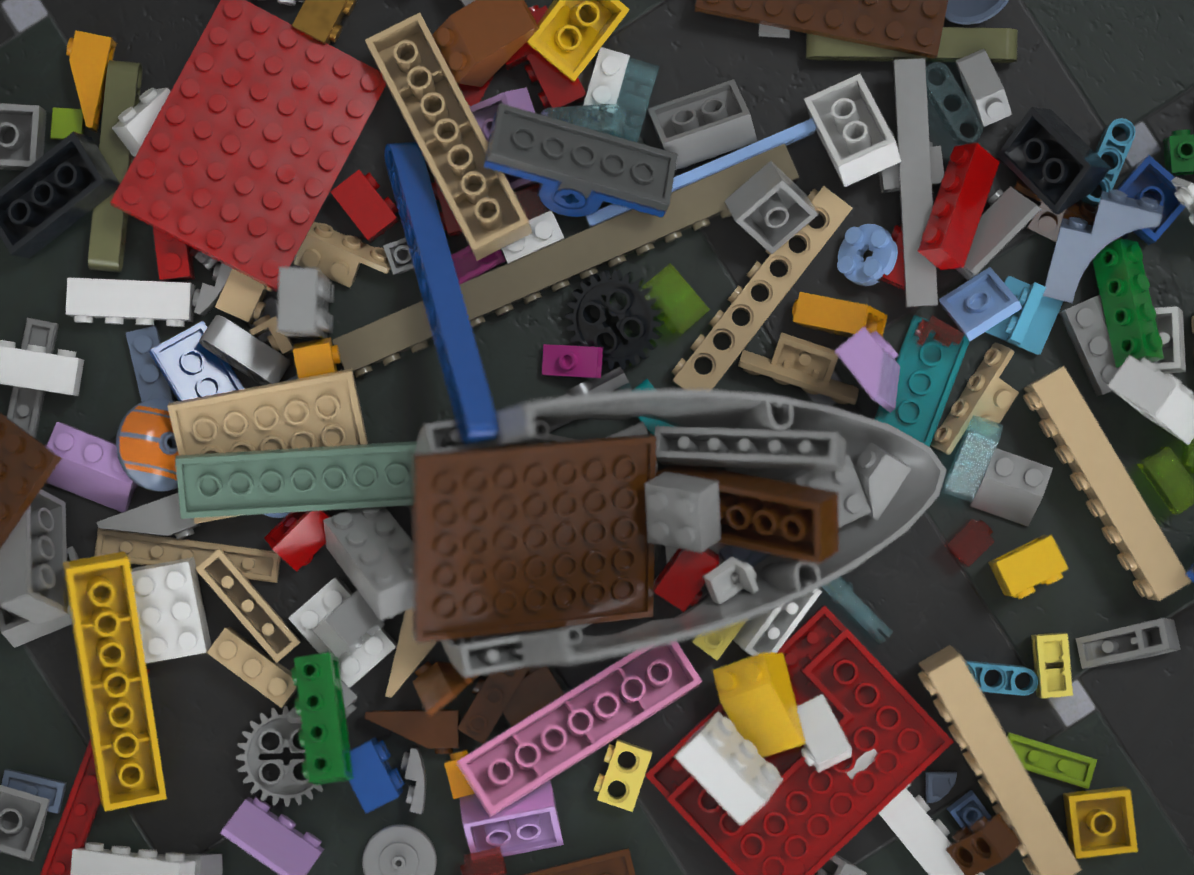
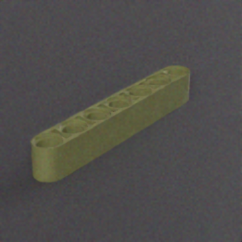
[806,27,1018,63]
[88,60,142,273]

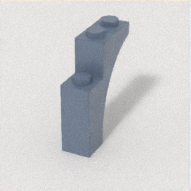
[1043,190,1163,303]

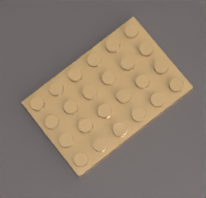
[168,369,368,524]

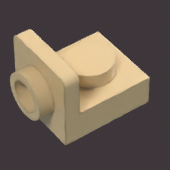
[249,315,294,356]

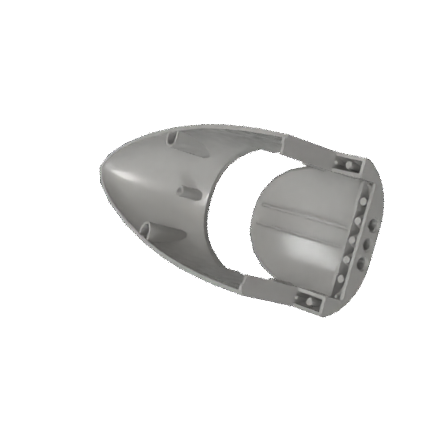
[415,389,947,677]

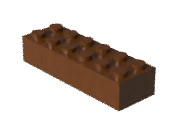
[656,465,839,564]

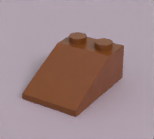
[432,0,539,87]

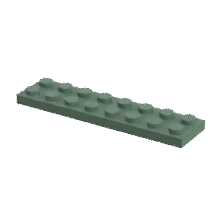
[175,441,417,519]

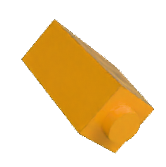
[792,292,888,338]

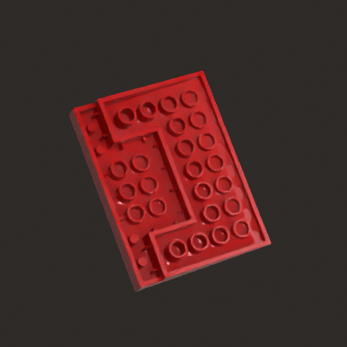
[645,605,954,875]

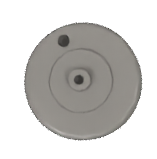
[362,824,437,875]

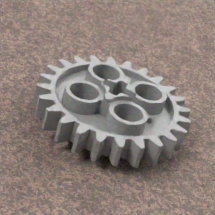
[236,706,323,807]

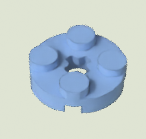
[837,224,898,286]

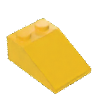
[526,0,630,82]
[713,652,806,758]

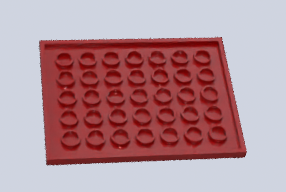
[110,0,386,291]

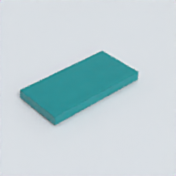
[873,315,970,447]

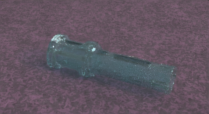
[821,576,893,645]

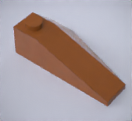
[413,661,481,716]

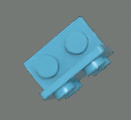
[985,276,1063,355]

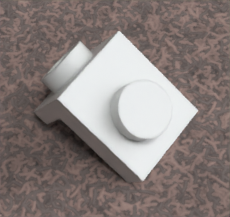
[703,557,759,605]

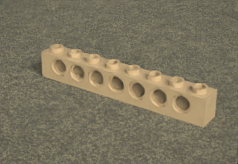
[671,186,853,390]

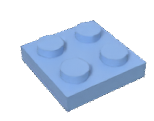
[938,267,1022,341]

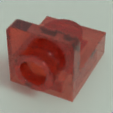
[913,316,965,348]

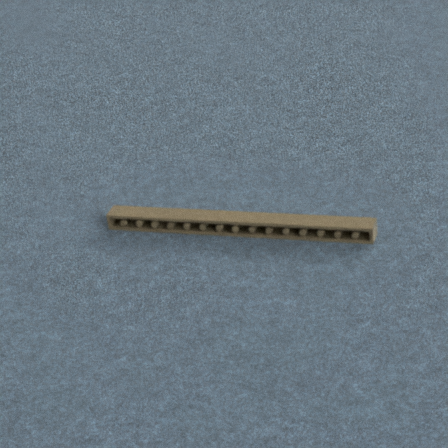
[332,143,799,378]

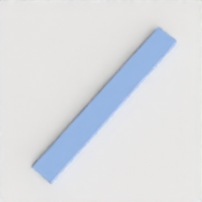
[586,118,816,228]

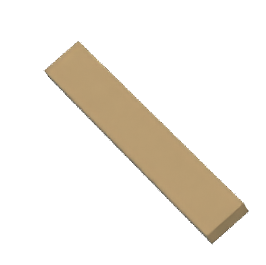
[94,528,281,583]

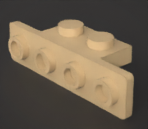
[294,222,391,288]
[738,332,859,405]
[930,342,1019,455]

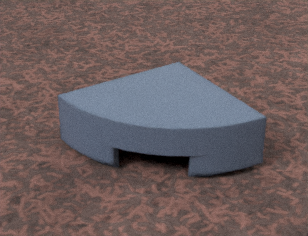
[925,771,957,803]

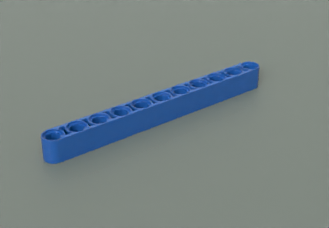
[384,142,499,444]

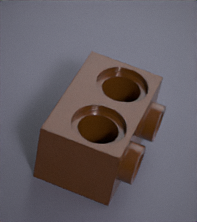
[946,813,1022,875]

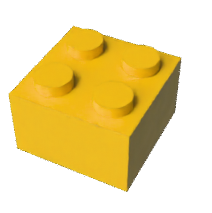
[988,535,1069,599]
[1063,786,1138,859]

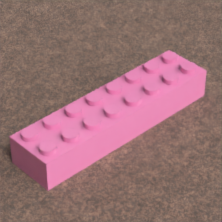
[457,641,702,817]

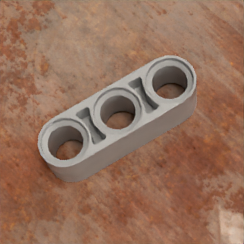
[199,315,291,386]

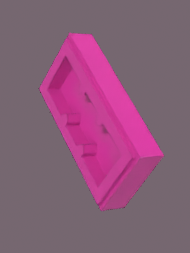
[451,246,507,285]
[542,344,603,378]

